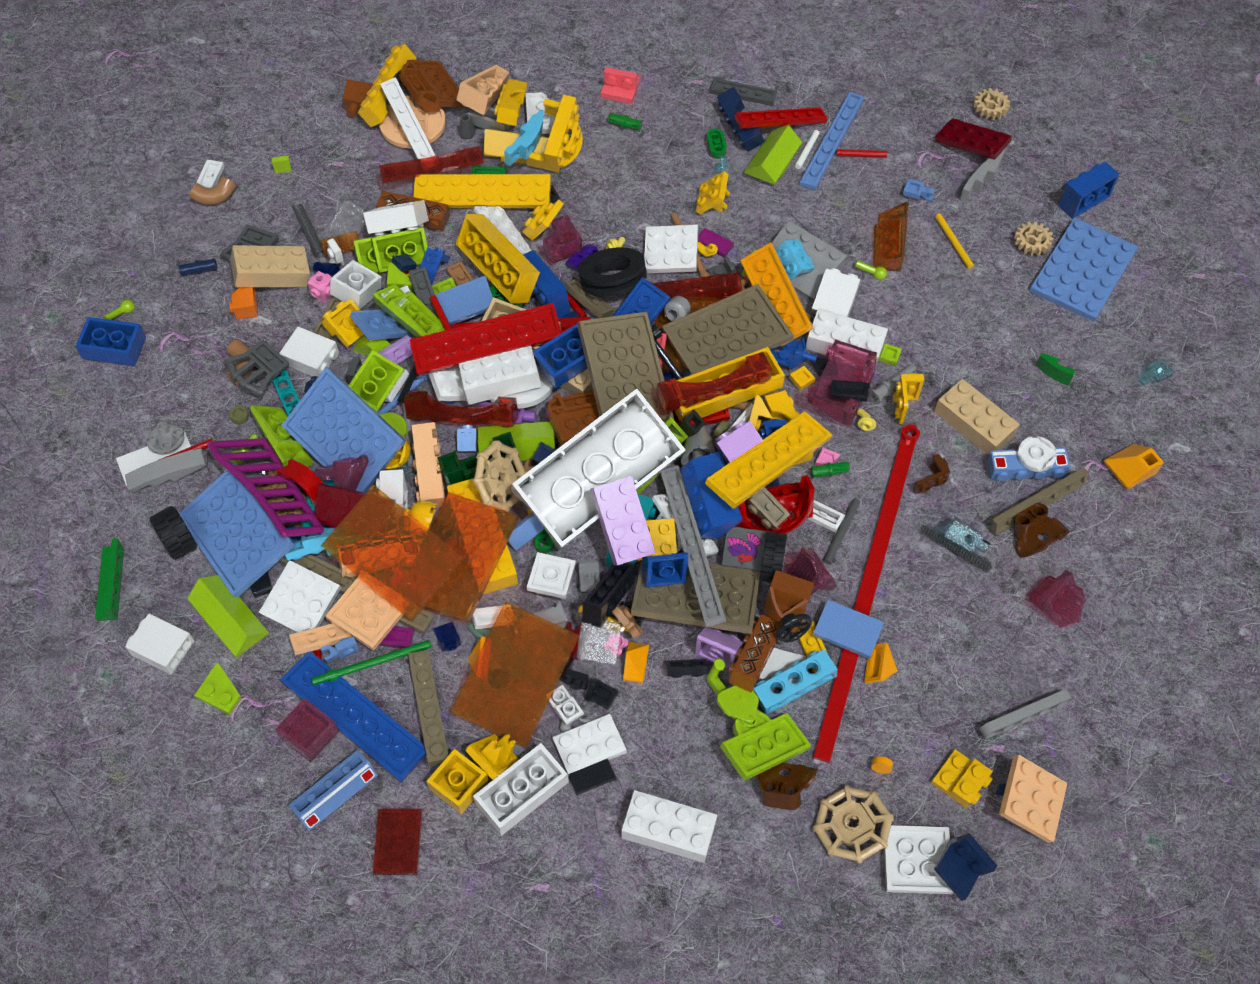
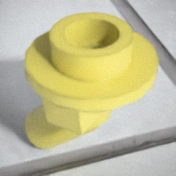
[605,237,625,249]
[857,408,876,431]

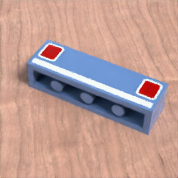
[987,447,1070,481]
[289,750,378,831]

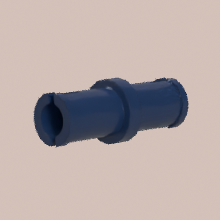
[179,258,217,276]

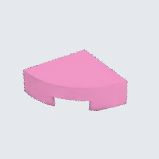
[815,448,840,466]

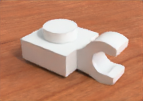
[326,238,344,270]

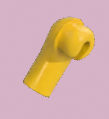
[698,242,718,257]

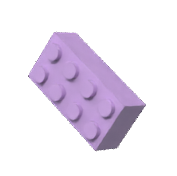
[714,420,763,463]
[590,476,655,565]

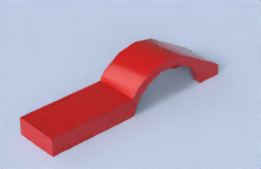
[277,459,324,506]

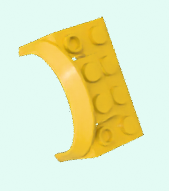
[526,94,583,173]

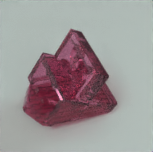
[315,455,369,491]
[786,547,837,595]
[1029,570,1086,628]

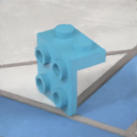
[776,239,815,281]

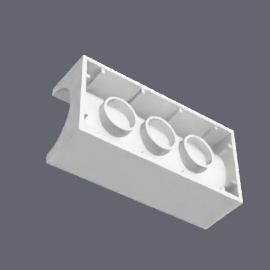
[511,389,685,551]

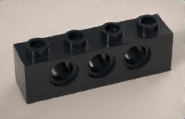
[582,562,635,628]

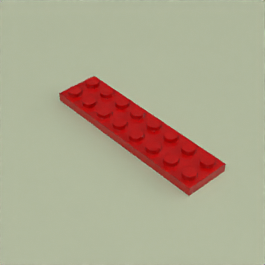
[409,303,561,376]

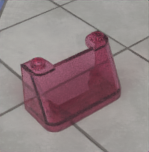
[806,339,877,427]

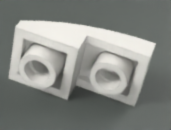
[545,685,584,724]

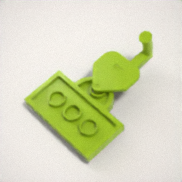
[707,659,812,781]

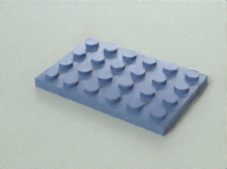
[1029,217,1138,322]
[281,367,406,493]
[179,463,296,597]

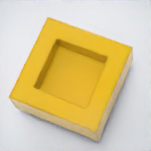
[789,366,815,391]

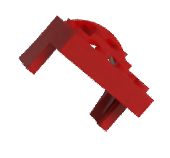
[736,475,815,534]

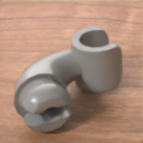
[560,710,591,732]

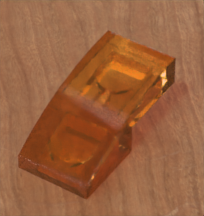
[320,231,359,257]

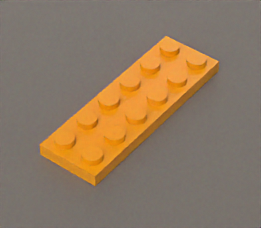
[740,242,814,346]

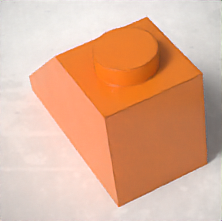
[229,287,258,320]

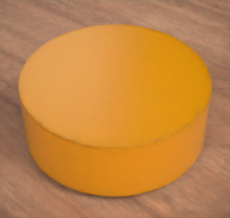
[871,756,893,774]

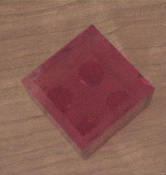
[275,698,339,763]

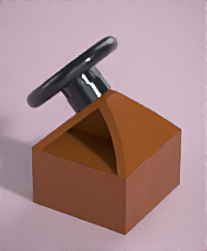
[762,570,815,643]

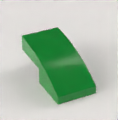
[1036,353,1075,386]

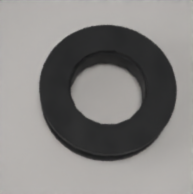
[578,247,647,296]

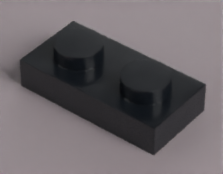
[666,659,708,678]

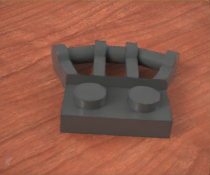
[220,225,279,264]
[223,340,289,398]

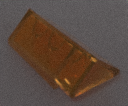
[873,202,909,272]

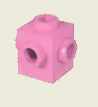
[308,271,333,303]

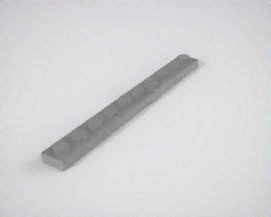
[661,465,726,627]

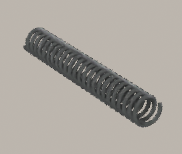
[293,204,325,257]
[921,524,992,573]

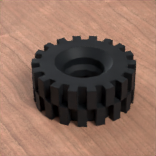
[760,531,787,582]

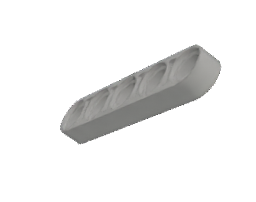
[979,689,1073,739]

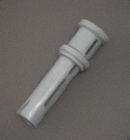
[868,364,917,405]

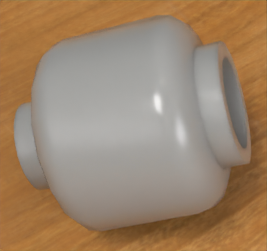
[664,296,691,321]

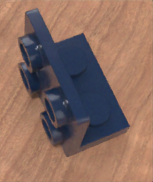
[934,833,998,901]

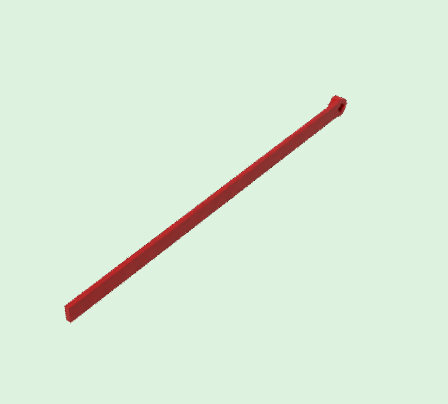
[813,424,920,763]

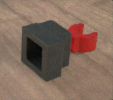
[677,409,706,437]

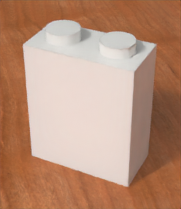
[812,268,860,317]
[279,327,339,377]
[125,614,194,675]

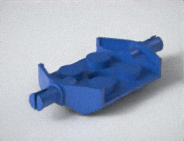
[770,337,818,368]

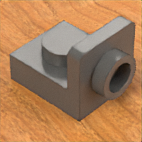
[707,256,736,286]
[346,357,362,385]

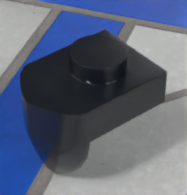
[559,658,589,690]

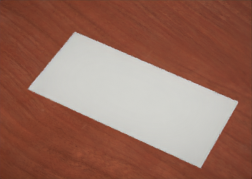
[116,432,191,486]

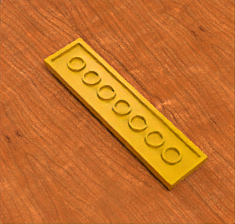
[413,174,551,208]
[705,411,833,509]

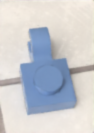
[903,179,935,202]
[321,636,359,663]

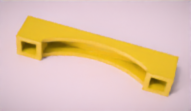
[358,43,417,127]

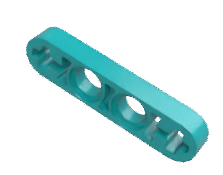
[272,370,300,416]

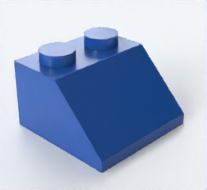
[642,552,688,588]

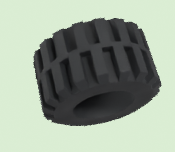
[150,506,197,560]

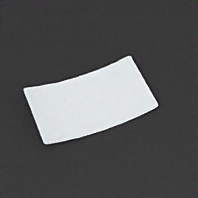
[759,648,806,684]

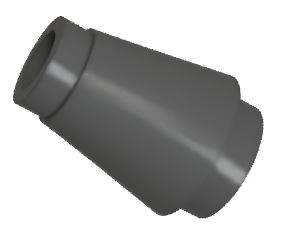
[459,114,475,139]

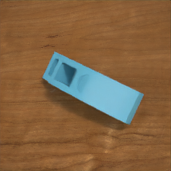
[504,110,544,166]
[285,528,366,561]

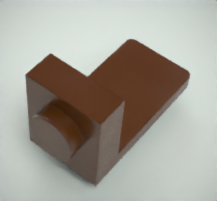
[913,454,951,494]

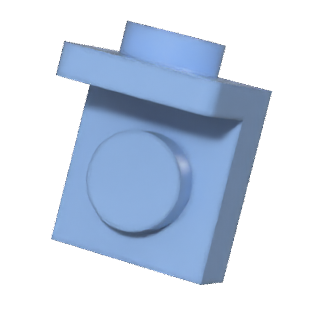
[457,425,477,452]

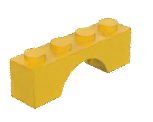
[494,78,528,126]
[764,390,815,465]

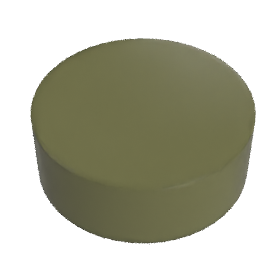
[229,406,249,425]
[713,420,730,438]

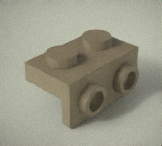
[745,487,790,531]

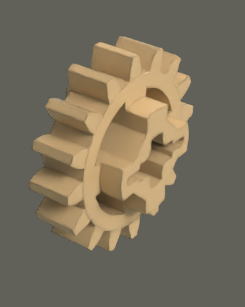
[973,88,1010,120]
[1014,221,1054,256]

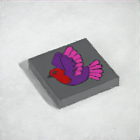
[722,527,767,571]

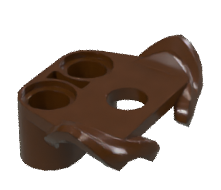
[1014,503,1070,558]
[755,763,818,810]

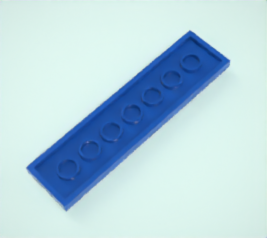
[280,651,426,783]

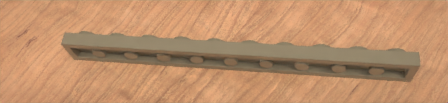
[278,554,435,635]

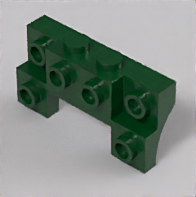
[437,432,520,485]

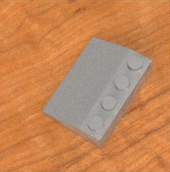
[772,221,847,301]

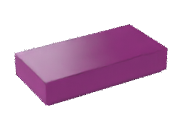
[698,228,734,257]
[378,626,414,648]

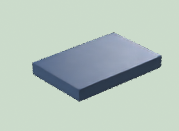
[435,276,493,325]
[350,309,412,340]
[813,600,884,659]

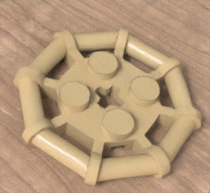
[472,440,527,514]
[813,785,894,863]

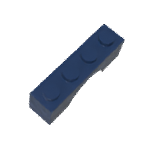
[717,87,765,152]

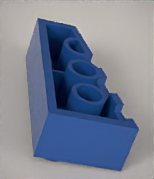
[523,250,571,318]

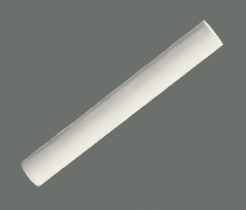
[795,130,820,169]

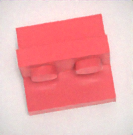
[601,67,641,104]

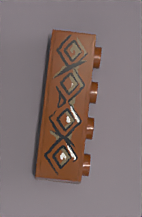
[376,191,450,231]
[728,614,781,693]

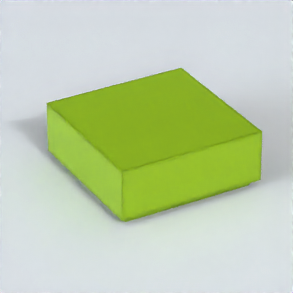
[272,155,292,173]
[879,344,902,366]

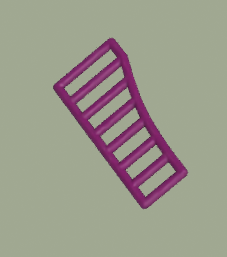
[207,438,324,537]

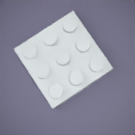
[644,225,698,273]
[259,560,342,633]
[884,825,953,894]

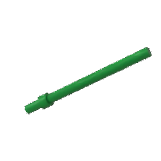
[311,640,431,686]

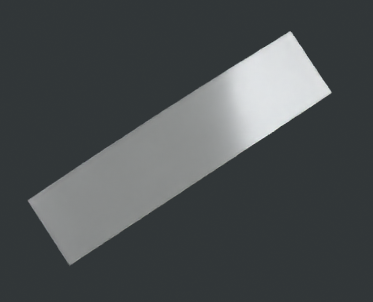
[960,149,1006,202]
[125,448,207,493]

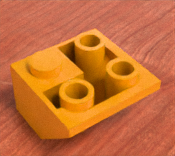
[1103,444,1164,490]

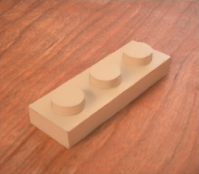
[289,623,355,655]

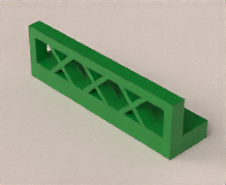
[95,538,124,621]

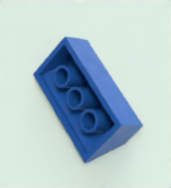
[680,451,742,539]

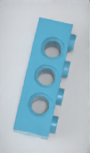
[753,649,838,715]

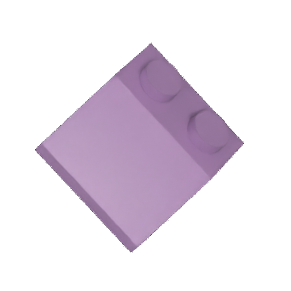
[695,627,743,669]

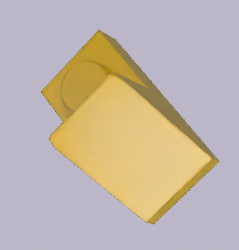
[749,395,773,431]

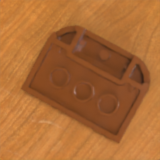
[399,60,465,113]
[545,391,600,446]

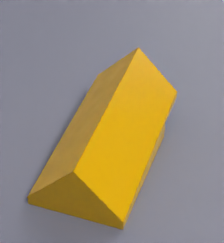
[484,128,549,163]

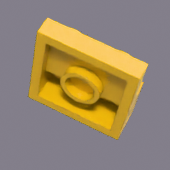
[522,199,564,241]
[321,299,364,348]
[931,749,993,809]

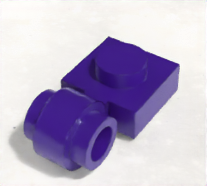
[565,244,599,271]

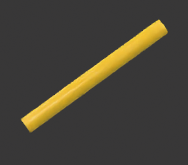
[935,213,974,269]

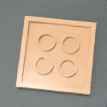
[325,571,412,651]
[999,755,1067,843]

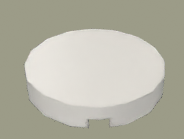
[1017,436,1057,472]

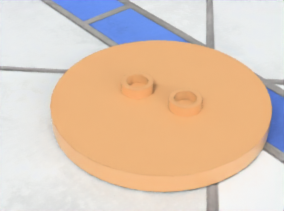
[379,95,446,149]

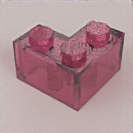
[543,215,582,264]

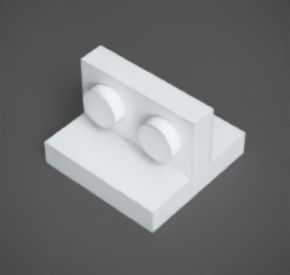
[527,552,576,599]

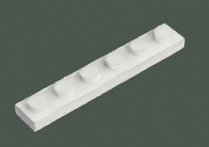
[380,77,440,173]

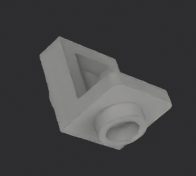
[579,560,600,592]

